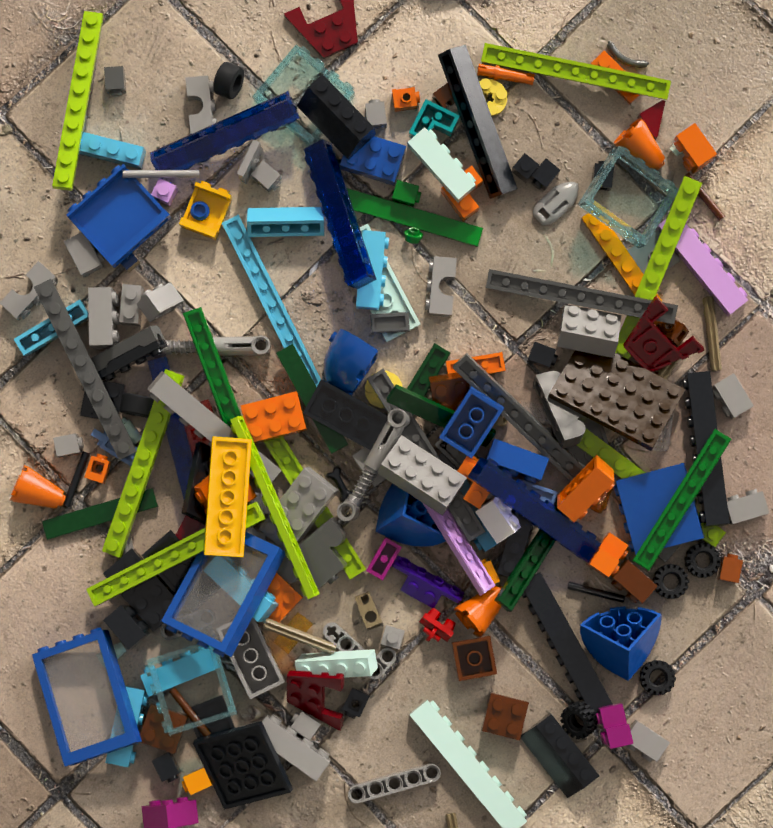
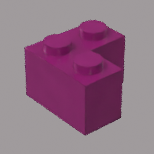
[596,703,634,749]
[141,796,199,828]

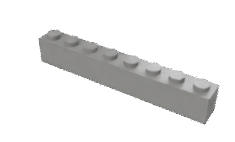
[147,371,282,482]

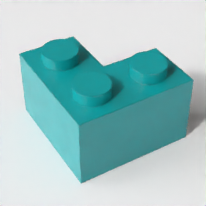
[409,99,460,139]

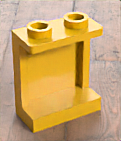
[179,181,232,240]

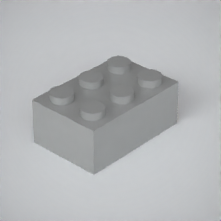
[88,287,120,349]
[557,304,621,358]

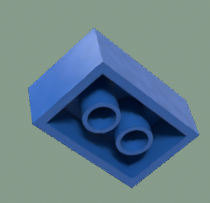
[340,136,406,186]
[439,386,504,458]
[485,438,549,484]

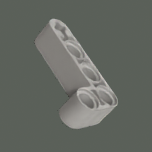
[323,622,396,679]

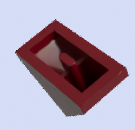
[637,100,666,141]

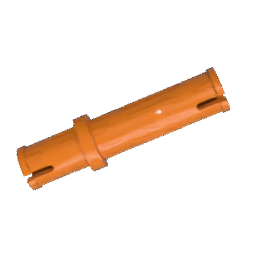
[477,63,535,86]

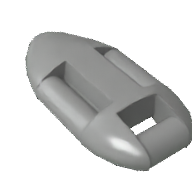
[533,182,579,226]

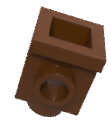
[432,83,455,109]
[657,320,689,347]

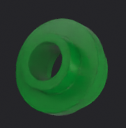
[404,227,423,244]

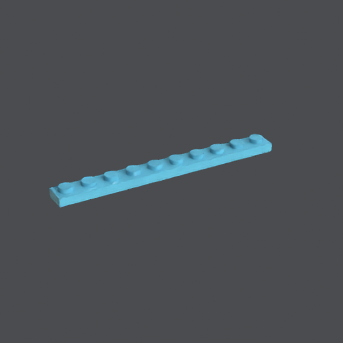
[222,215,321,387]

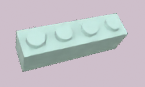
[407,127,476,202]
[295,649,378,678]

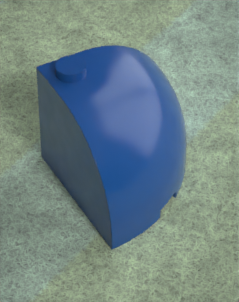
[323,329,378,395]
[375,483,446,547]
[580,606,662,681]

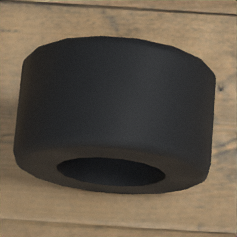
[213,62,244,99]
[120,393,154,418]

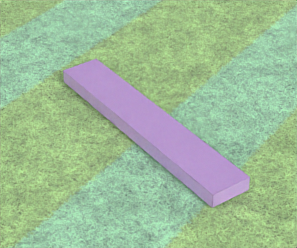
[423,503,496,596]

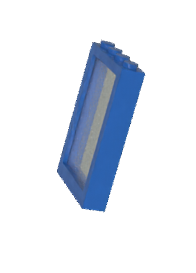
[161,532,286,657]
[32,627,142,767]

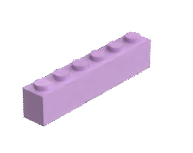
[656,219,748,317]

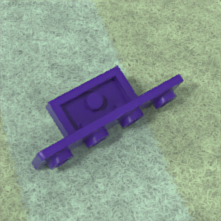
[392,555,464,608]

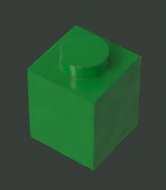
[392,180,422,207]

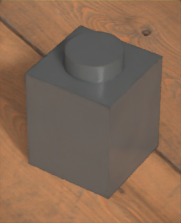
[104,66,126,96]

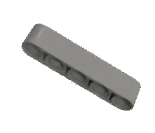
[348,763,441,803]

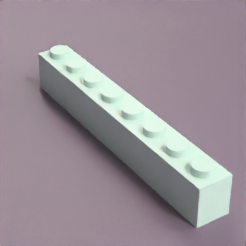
[410,699,527,828]

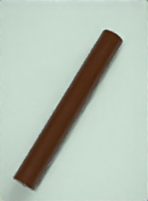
[685,172,725,221]
[169,687,211,737]

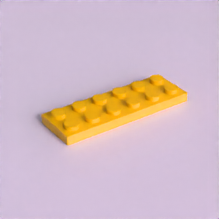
[203,436,252,557]

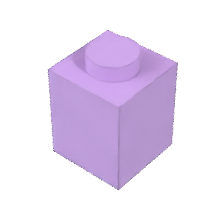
[151,178,178,207]

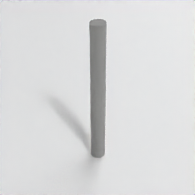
[122,170,199,178]

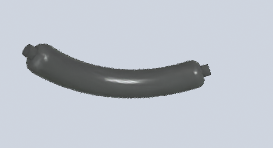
[607,41,649,68]

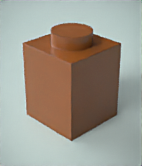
[717,554,743,583]

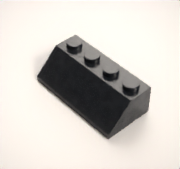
[297,74,376,159]
[521,713,599,798]

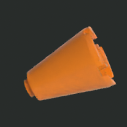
[614,118,665,171]
[10,465,66,509]
[454,585,502,637]

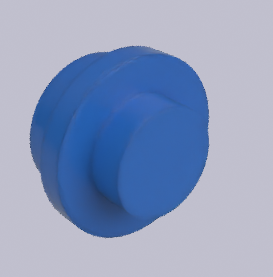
[190,201,210,221]

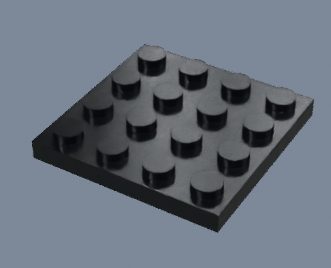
[193,721,293,810]

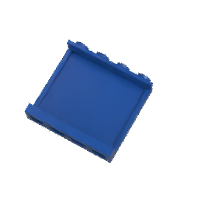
[66,164,171,268]
[614,463,705,555]

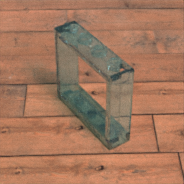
[252,45,355,148]
[578,146,679,248]
[144,644,238,736]

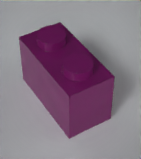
[366,537,402,581]

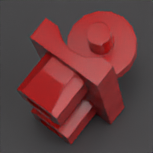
[419,608,456,642]

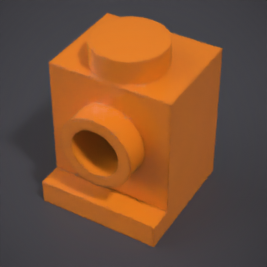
[392,87,420,112]
[84,453,111,484]

